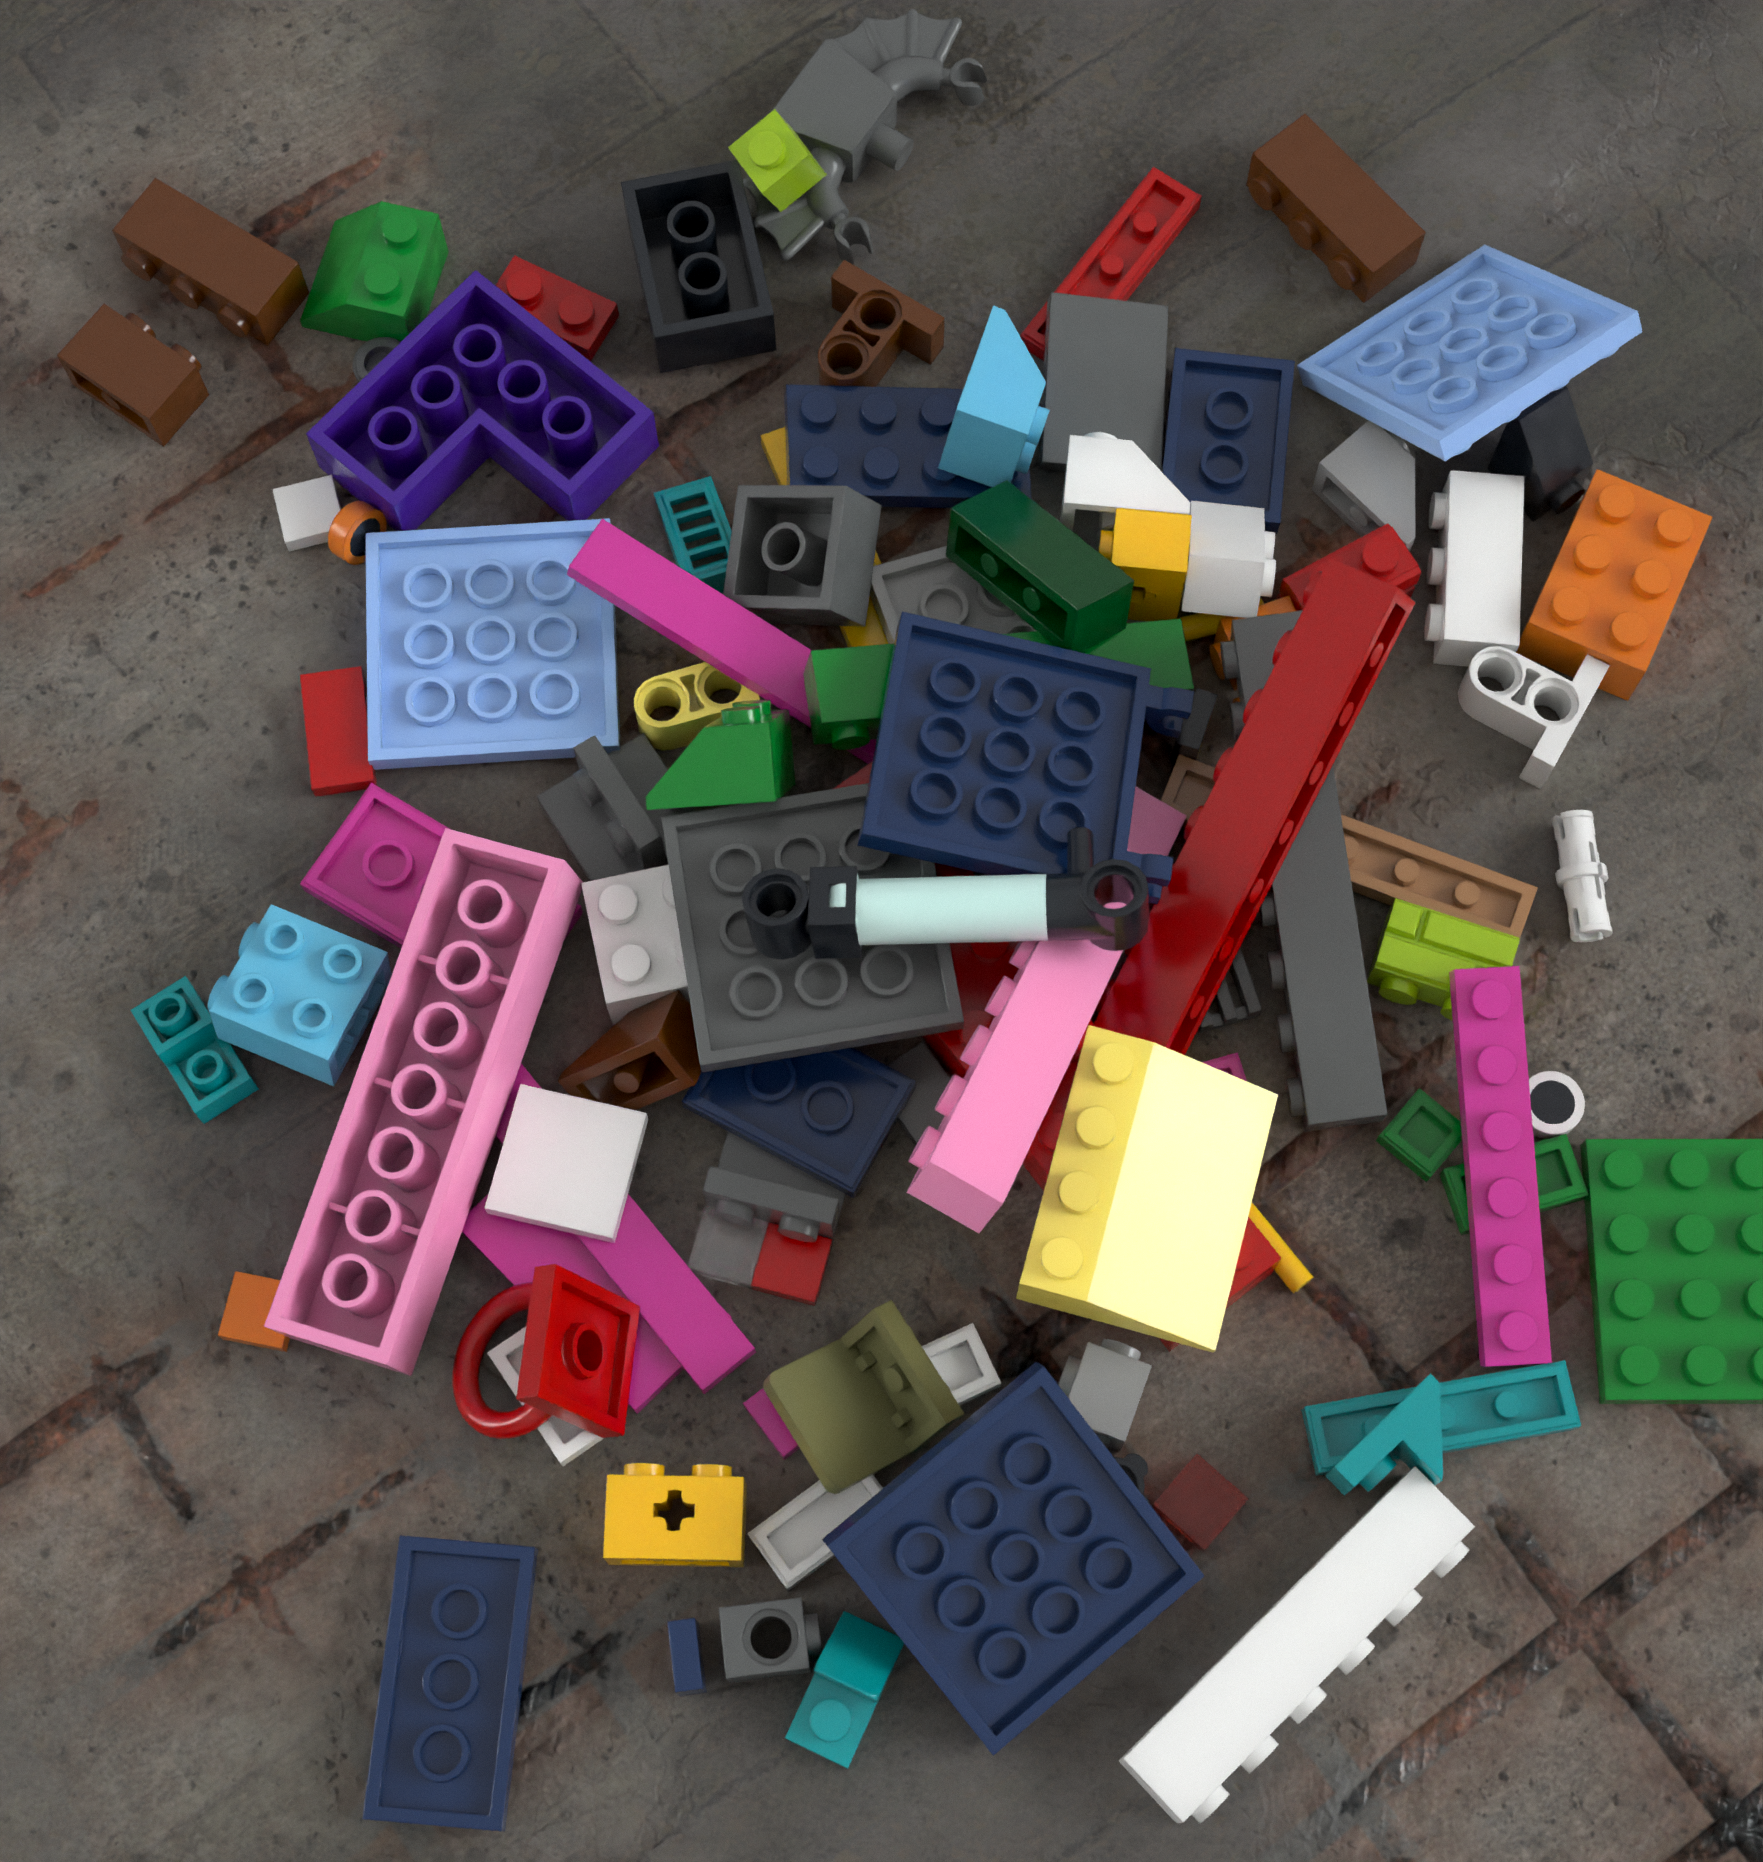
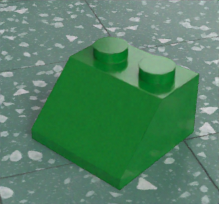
[300,201,449,342]
[646,700,796,810]

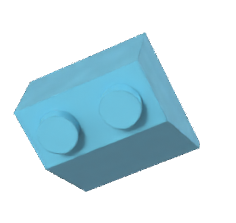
[938,306,1050,487]

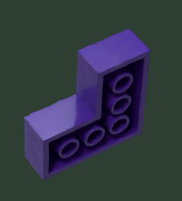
[306,270,659,531]

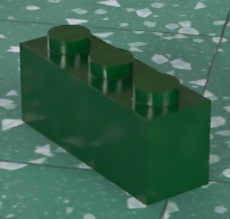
[946,480,1134,652]

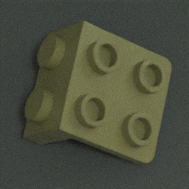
[763,1300,964,1494]

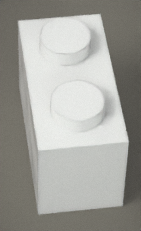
[1182,501,1276,618]

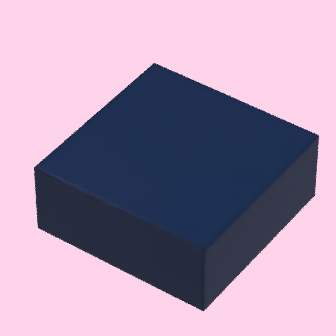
[667,1618,707,1697]

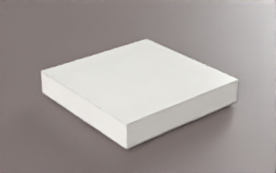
[485,1084,648,1243]

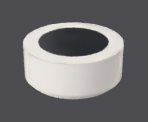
[1529,1071,1585,1139]

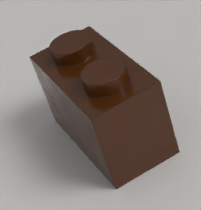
[57,304,209,447]

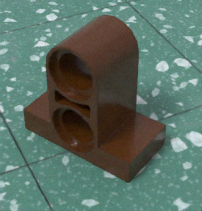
[818,260,945,387]

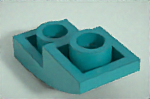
[130,976,259,1124]

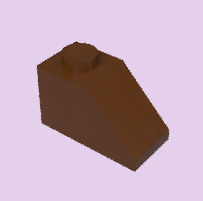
[558,990,701,1110]

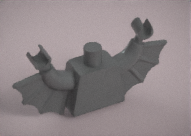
[743,9,987,264]

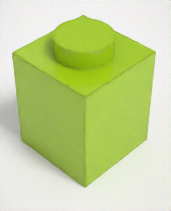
[728,109,827,212]

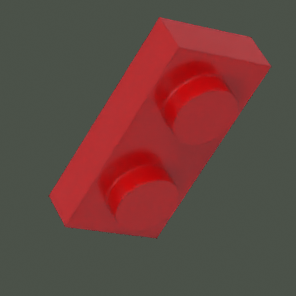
[495,255,619,362]

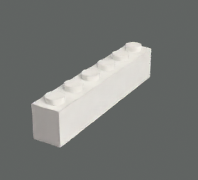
[1119,1466,1475,1824]

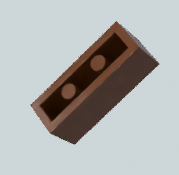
[1246,114,1426,303]
[112,178,310,346]

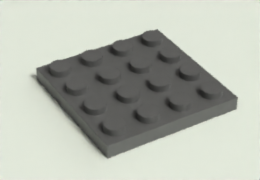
[661,783,964,1072]

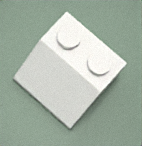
[1060,432,1190,551]

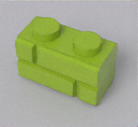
[1367,898,1520,1021]

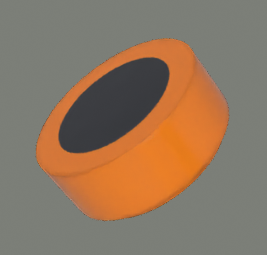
[328,500,387,565]

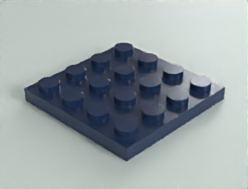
[822,1362,1204,1756]

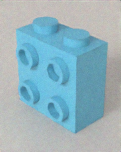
[208,904,392,1086]

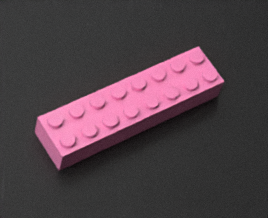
[264,828,583,1376]

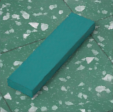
[1301,1360,1581,1476]

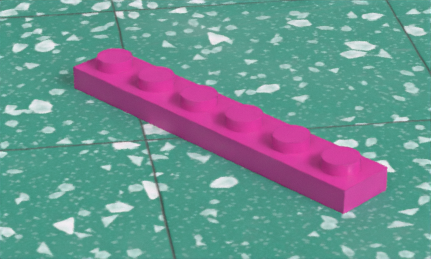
[1449,966,1552,1367]

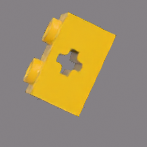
[1098,508,1192,621]
[603,1463,747,1567]

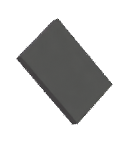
[1038,292,1168,472]

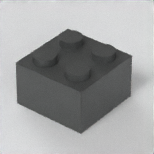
[723,485,881,627]

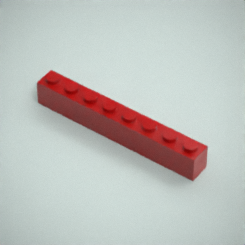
[1094,557,1416,1055]

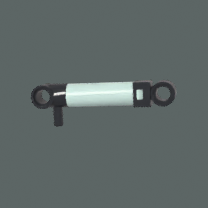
[742,827,1149,960]

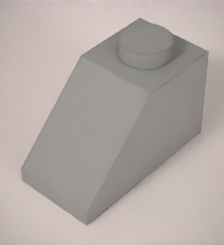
[1311,420,1416,552]

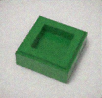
[1376,1088,1462,1183]

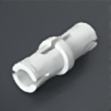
[1552,810,1613,942]

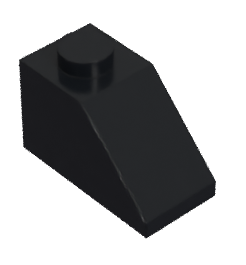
[1488,386,1593,522]

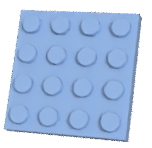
[1297,245,1643,461]
[365,518,621,770]

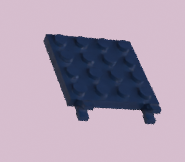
[857,611,1194,904]

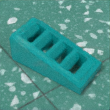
[653,476,732,593]

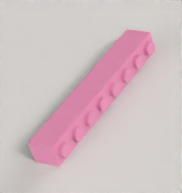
[907,787,1187,1233]

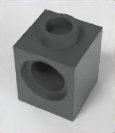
[719,1597,822,1683]

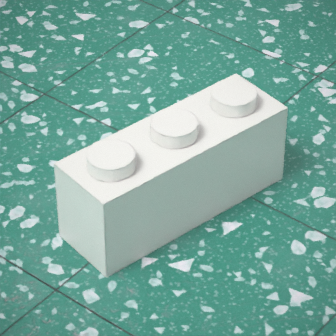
[1424,470,1524,667]

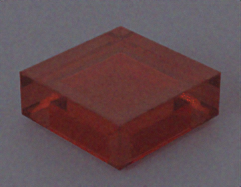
[1152,1454,1249,1552]

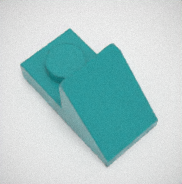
[1325,1373,1443,1496]
[785,1611,904,1769]

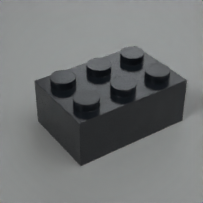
[621,160,777,373]

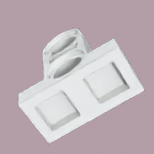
[1458,646,1610,789]

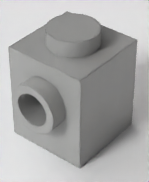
[1058,1339,1152,1451]

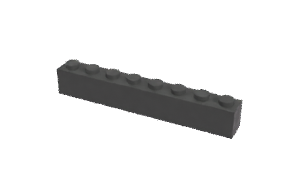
[1220,610,1388,1132]

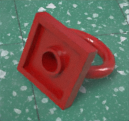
[452,1264,640,1439]

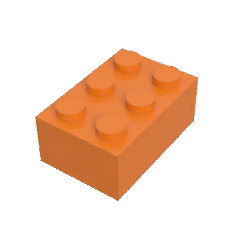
[1516,469,1713,701]

